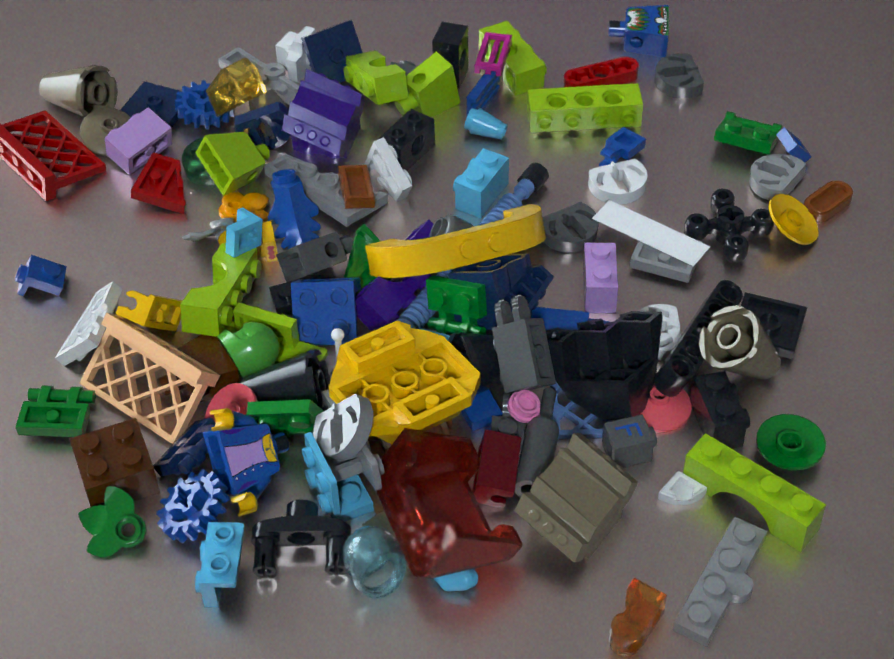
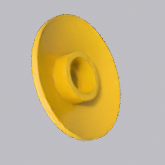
[769,194,819,245]

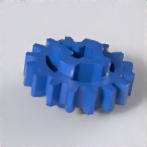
[175,80,236,129]
[156,469,230,543]

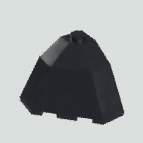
[546,311,663,421]

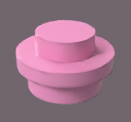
[507,390,540,423]

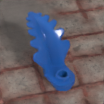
[267,169,321,249]

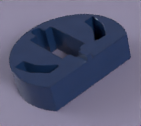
[234,101,290,150]

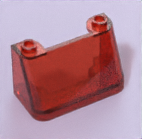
[376,428,523,579]

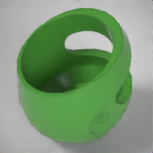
[217,322,280,378]

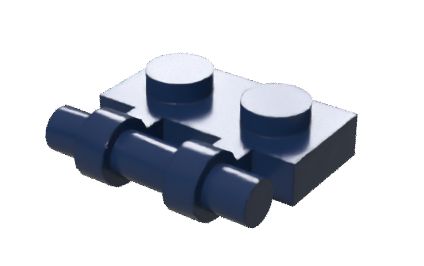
[153,417,216,477]

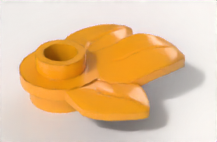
[218,191,269,222]

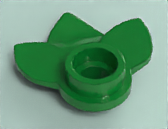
[78,486,147,557]

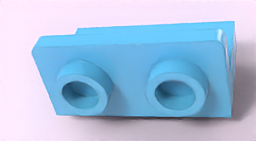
[195,522,245,608]

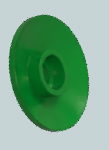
[756,414,826,470]

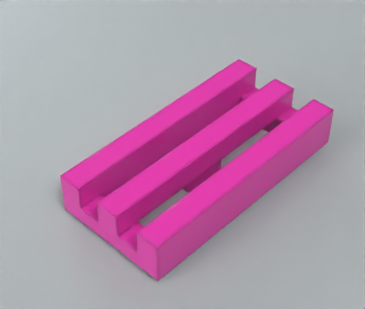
[474,32,512,76]

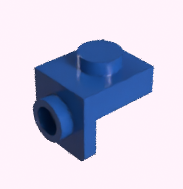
[15,255,67,296]

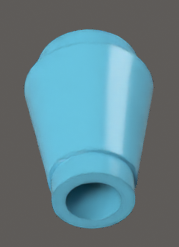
[464,108,508,140]

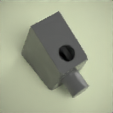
[276,232,353,282]

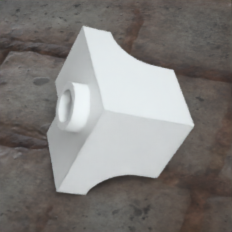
[275,26,316,83]

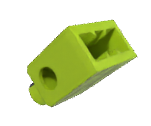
[395,52,461,117]
[195,132,270,196]

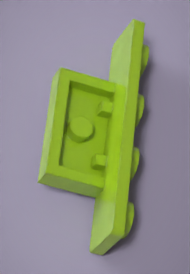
[217,302,328,364]

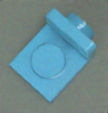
[226,207,263,258]

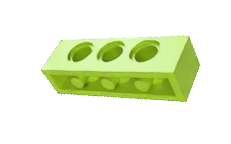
[527,83,643,133]

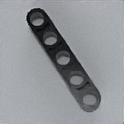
[654,280,743,397]

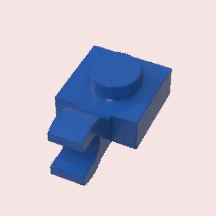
[599,127,646,167]

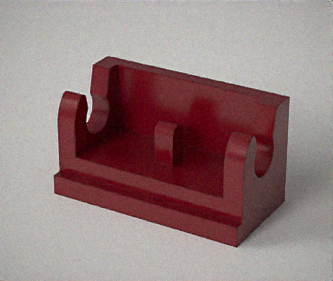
[470,429,522,507]

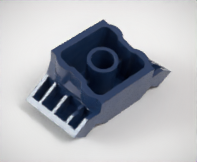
[448,253,554,330]

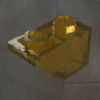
[206,57,267,117]

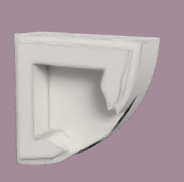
[658,470,707,505]

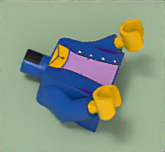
[203,408,289,517]

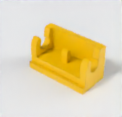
[115,291,183,331]

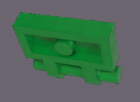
[426,276,487,335]
[15,385,96,437]
[246,399,324,437]

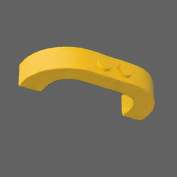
[365,204,546,278]

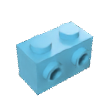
[453,148,509,218]

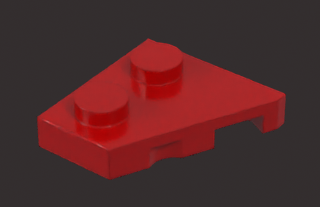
[131,152,186,214]

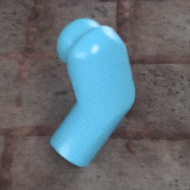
[425,556,479,592]

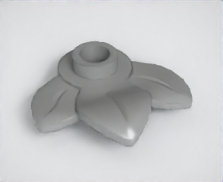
[182,218,235,242]

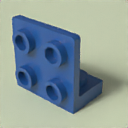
[291,277,361,346]

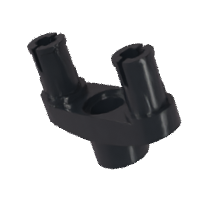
[251,499,351,576]

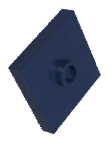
[301,20,363,83]
[121,81,182,128]

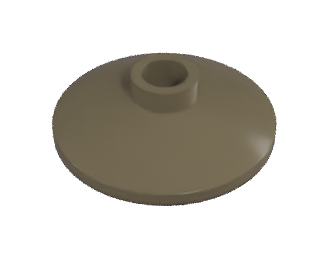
[80,108,131,157]

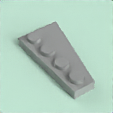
[265,154,388,227]

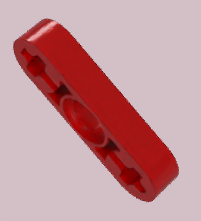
[563,57,639,87]

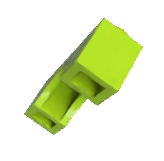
[180,243,262,337]
[683,433,826,552]

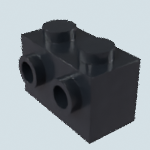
[690,371,750,449]

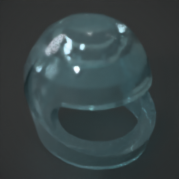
[343,526,406,599]

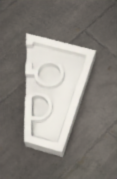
[55,281,122,366]

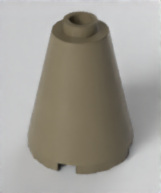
[39,65,118,118]
[699,305,781,380]

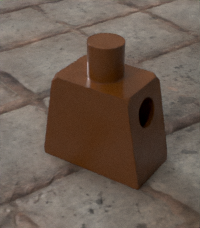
[157,335,240,402]

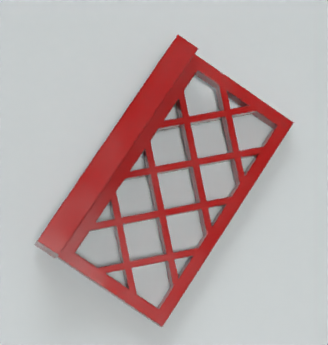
[0,110,106,202]

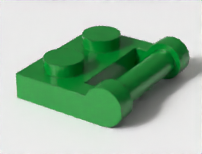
[714,111,783,155]

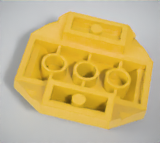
[329,320,481,446]

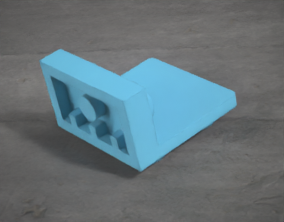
[301,432,374,522]

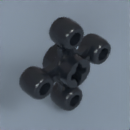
[684,188,774,263]

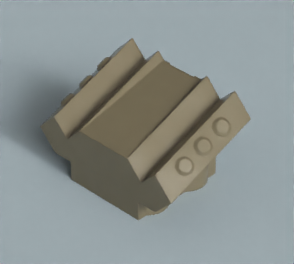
[515,433,638,563]

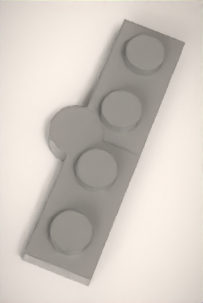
[218,47,299,108]
[673,516,767,647]

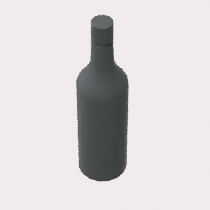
[515,388,559,498]

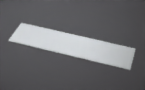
[592,200,710,266]

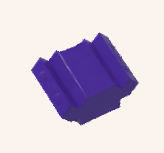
[282,68,365,159]

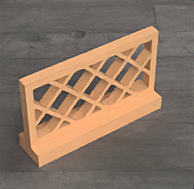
[79,313,220,444]

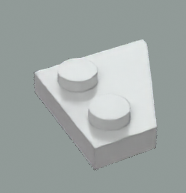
[364,137,412,202]

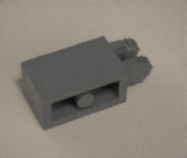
[492,295,556,394]

